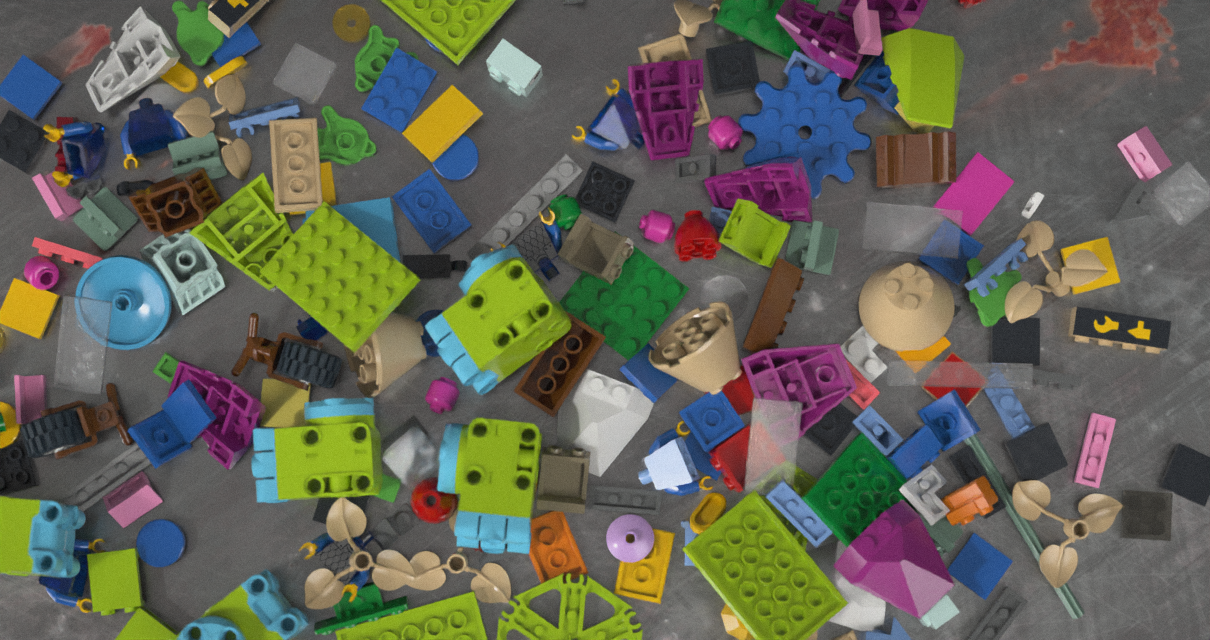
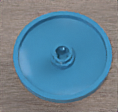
[75,255,172,350]

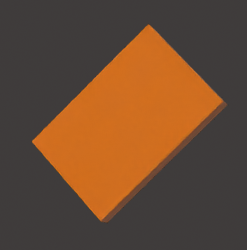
[529,511,589,583]

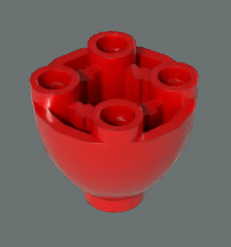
[674,210,722,262]
[410,477,458,524]

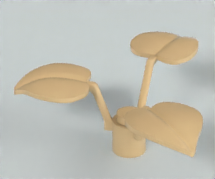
[674,0,722,37]
[173,74,252,181]
[1005,220,1108,324]
[1012,480,1123,588]
[304,497,416,609]
[407,501,511,603]

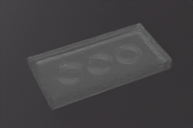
[862,202,963,259]
[53,295,112,395]
[744,398,802,496]

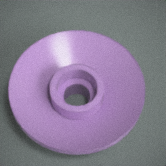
[606,514,654,562]

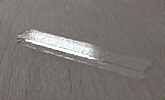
[887,360,1033,389]

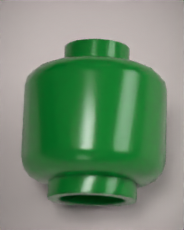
[548,194,582,231]

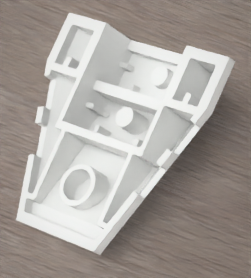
[86,6,181,112]
[556,369,654,477]
[806,541,886,631]

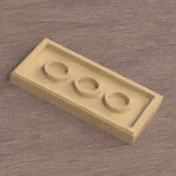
[638,34,712,128]
[269,118,323,213]

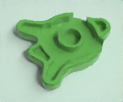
[172,1,225,66]
[355,25,419,93]
[317,105,377,166]
[966,258,1022,327]

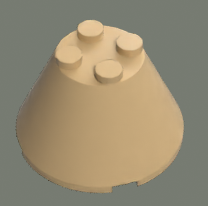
[859,261,954,352]
[649,301,742,395]
[344,312,426,398]

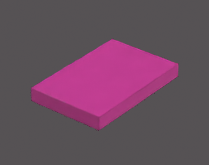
[933,152,1015,236]

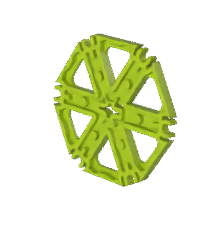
[497,573,643,640]

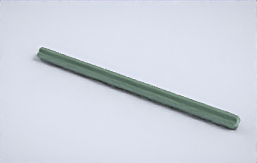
[964,434,1084,619]

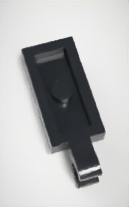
[403,254,467,279]

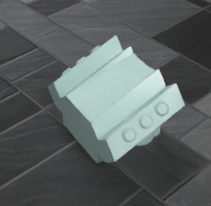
[139,228,225,315]

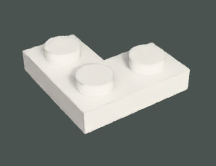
[840,326,888,383]
[899,464,950,526]

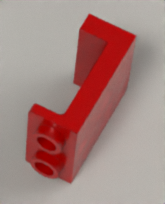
[708,419,786,493]

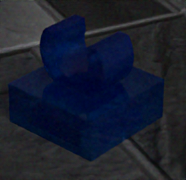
[296,314,329,340]

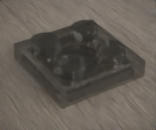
[1121,490,1173,541]

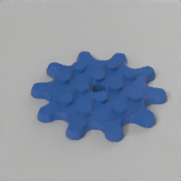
[738,64,872,199]

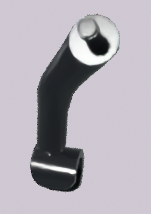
[116,180,154,196]

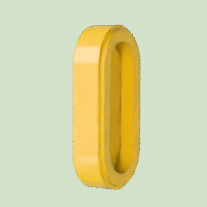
[203,56,247,89]
[160,61,199,94]
[690,492,727,534]

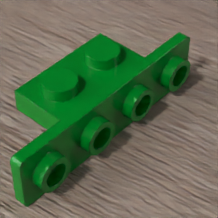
[314,582,408,635]

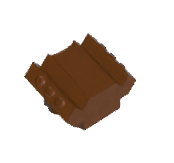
[876,131,956,189]
[128,168,222,238]

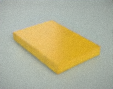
[402,85,483,163]
[614,528,675,604]

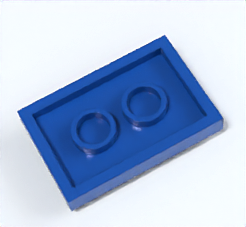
[361,48,437,133]
[392,169,472,254]

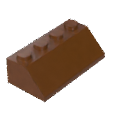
[741,258,805,354]
[514,311,606,418]

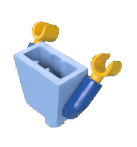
[638,421,713,496]

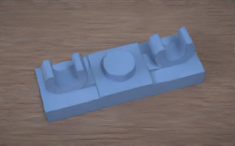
[229,97,300,138]
[964,238,1028,297]
[982,366,1035,438]
[766,479,833,547]

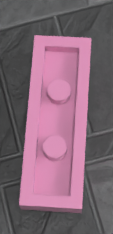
[1074,413,1116,488]

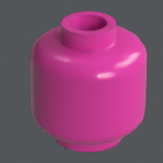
[708,115,743,150]
[639,209,675,244]
[24,256,59,290]
[425,377,460,414]

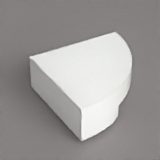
[1022,192,1044,219]

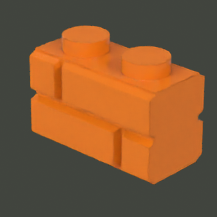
[940,476,998,526]

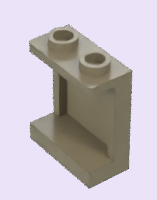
[558,214,634,285]
[536,445,591,514]

